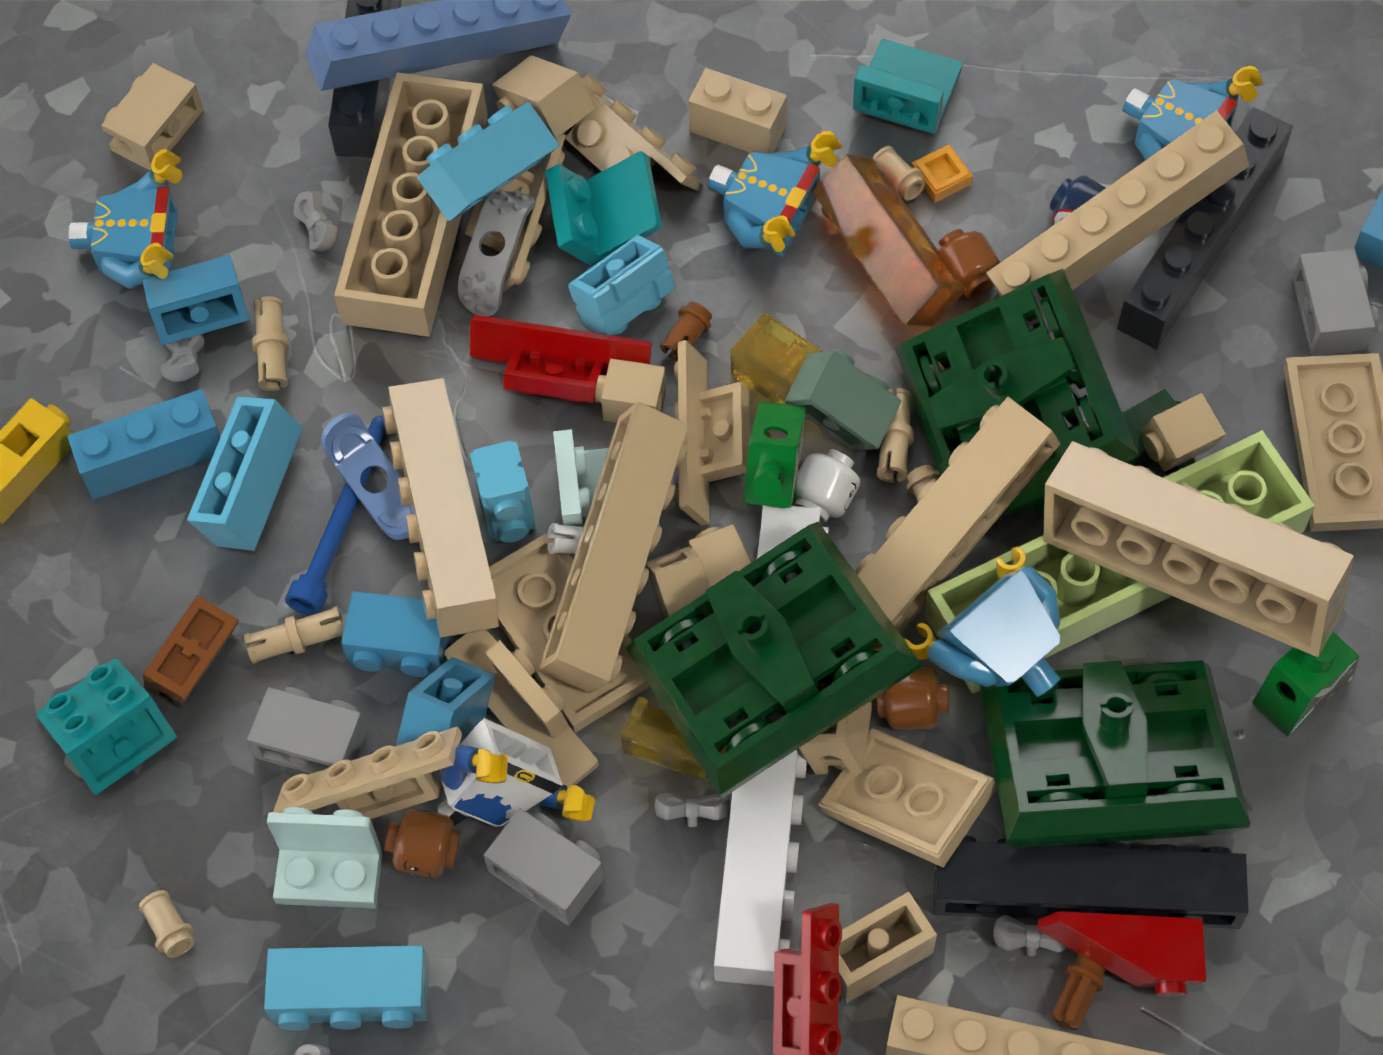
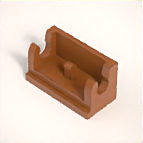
[143,595,239,708]

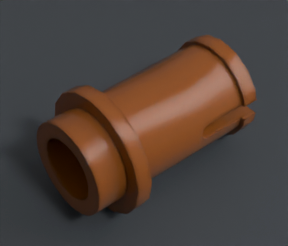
[660,302,712,361]

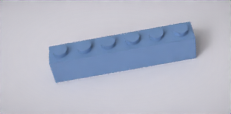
[305,0,572,91]

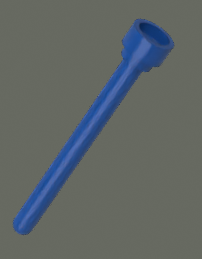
[285,416,386,616]

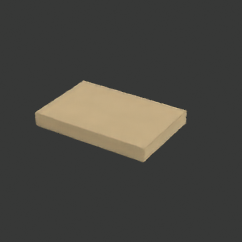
[818,728,997,868]

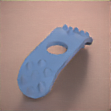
[321,413,413,540]

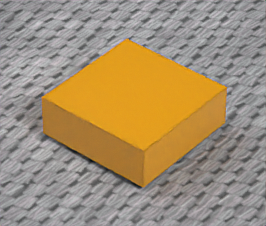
[911,144,973,203]

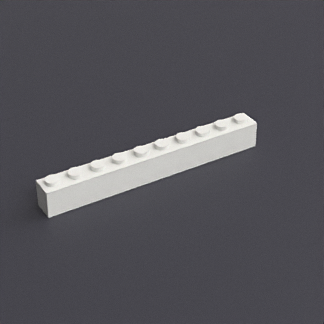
[714,505,829,987]

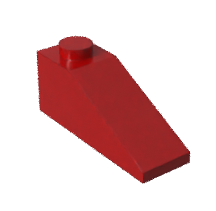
[1038,911,1206,997]

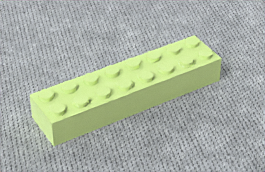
[924,430,1315,694]

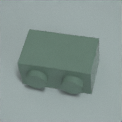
[784,349,902,451]

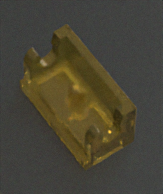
[621,696,726,784]

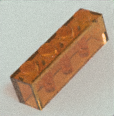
[812,154,966,327]

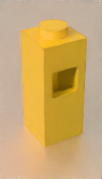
[0,398,72,524]

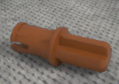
[1052,954,1106,1030]

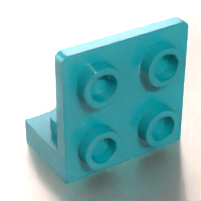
[853,39,962,134]
[545,151,662,266]
[36,658,177,796]

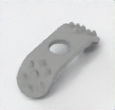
[458,189,535,317]

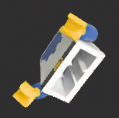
[437,718,595,828]

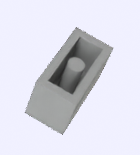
[1292,248,1379,356]
[247,687,367,774]
[483,808,604,926]

